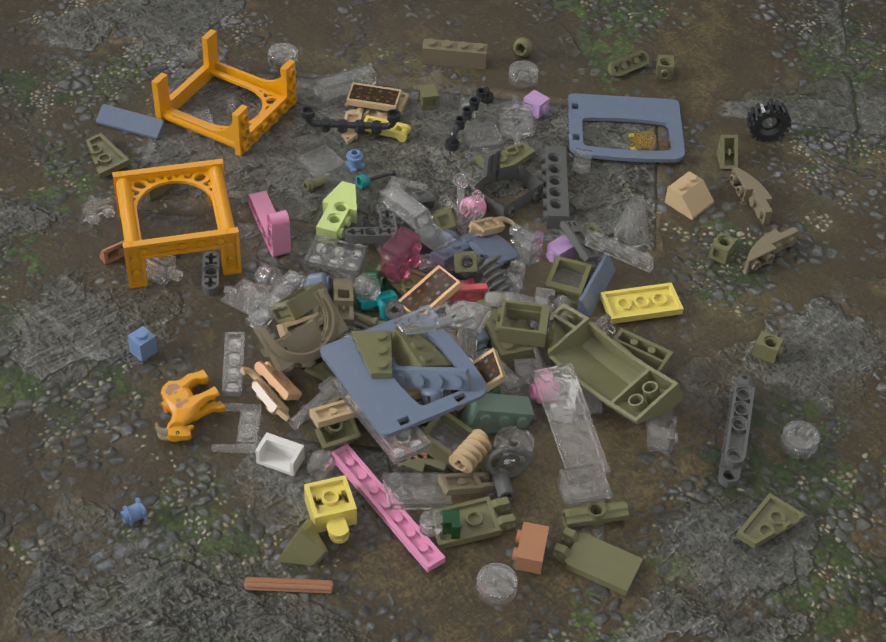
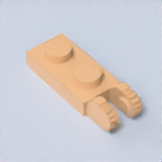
[254,361,302,401]

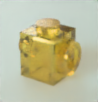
[628,130,656,150]

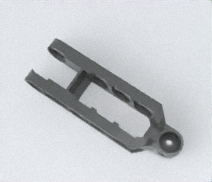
[718,373,755,488]

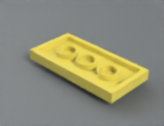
[600,282,684,324]

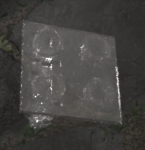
[221,278,274,316]

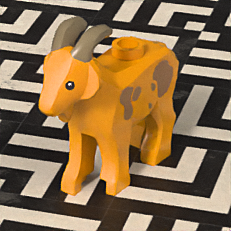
[155,370,226,442]

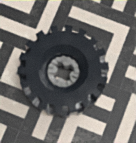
[746,99,792,142]

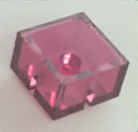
[381,226,422,284]

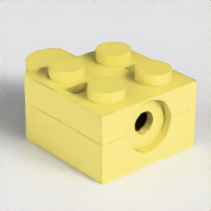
[304,475,357,544]

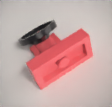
[449,271,488,304]

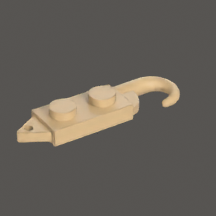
[341,103,364,145]
[240,367,290,422]

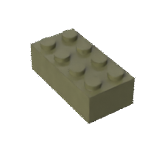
[476,294,538,370]

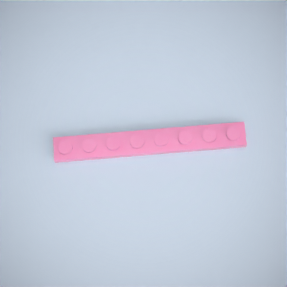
[330,444,446,573]

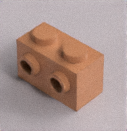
[512,522,549,574]

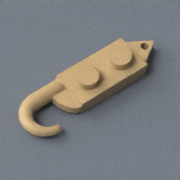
[469,216,517,237]

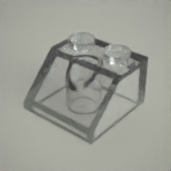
[557,463,613,505]

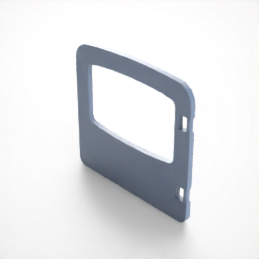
[568,93,685,163]
[320,312,487,438]

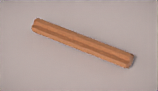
[244,577,333,593]

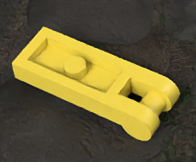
[364,115,411,142]

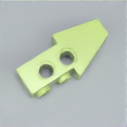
[316,181,357,245]

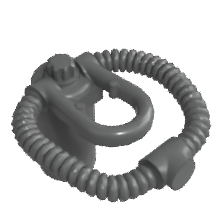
[485,445,534,502]

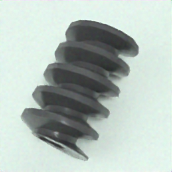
[479,255,513,297]

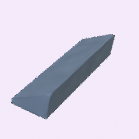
[96,104,165,140]
[577,253,616,317]

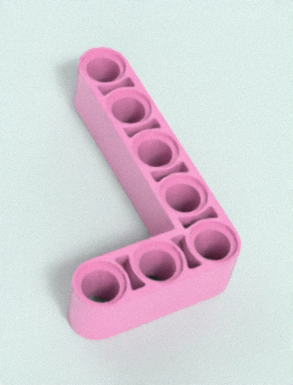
[248,191,291,257]

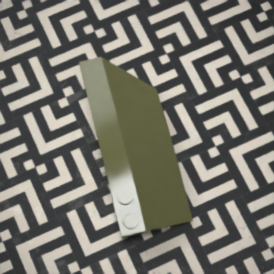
[548,303,683,424]

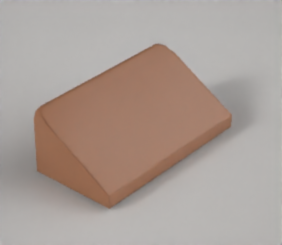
[99,240,124,265]

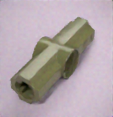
[562,501,629,529]

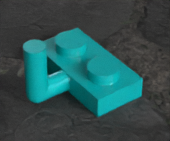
[356,289,398,322]

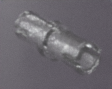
[288,395,326,430]

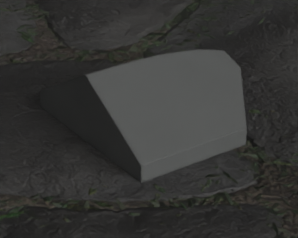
[400,190,436,210]

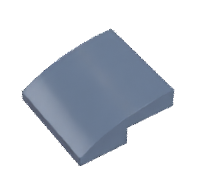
[468,234,520,264]

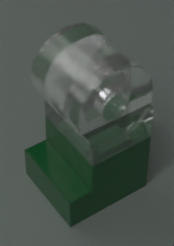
[419,510,461,539]

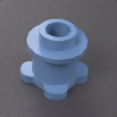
[345,149,365,172]
[120,497,148,526]

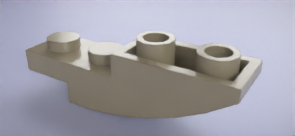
[730,167,773,225]
[744,227,799,274]
[332,278,354,325]

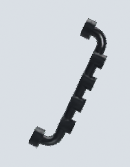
[445,87,494,151]
[301,106,401,135]

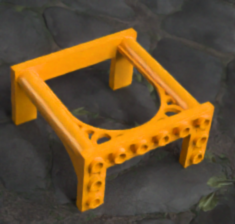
[151,29,297,157]
[112,159,242,289]

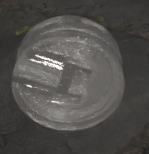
[268,43,298,71]
[508,61,539,89]
[780,420,820,459]
[476,563,518,607]

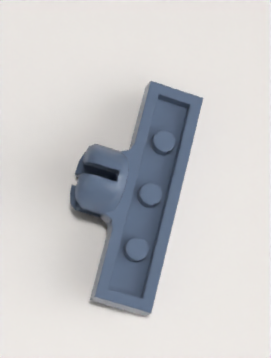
[430,229,481,266]
[392,366,472,404]

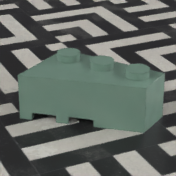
[459,393,534,434]

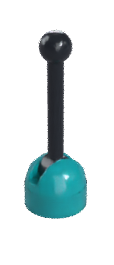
[356,170,396,189]

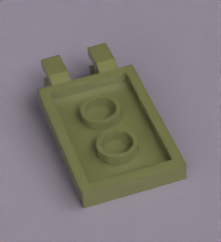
[428,496,516,550]
[552,527,643,596]

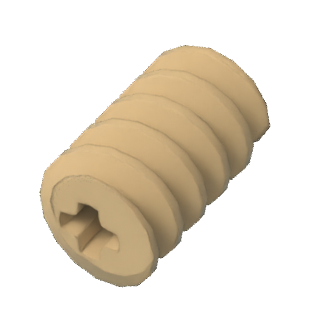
[449,429,492,473]

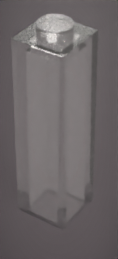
[314,64,376,102]
[380,183,433,232]

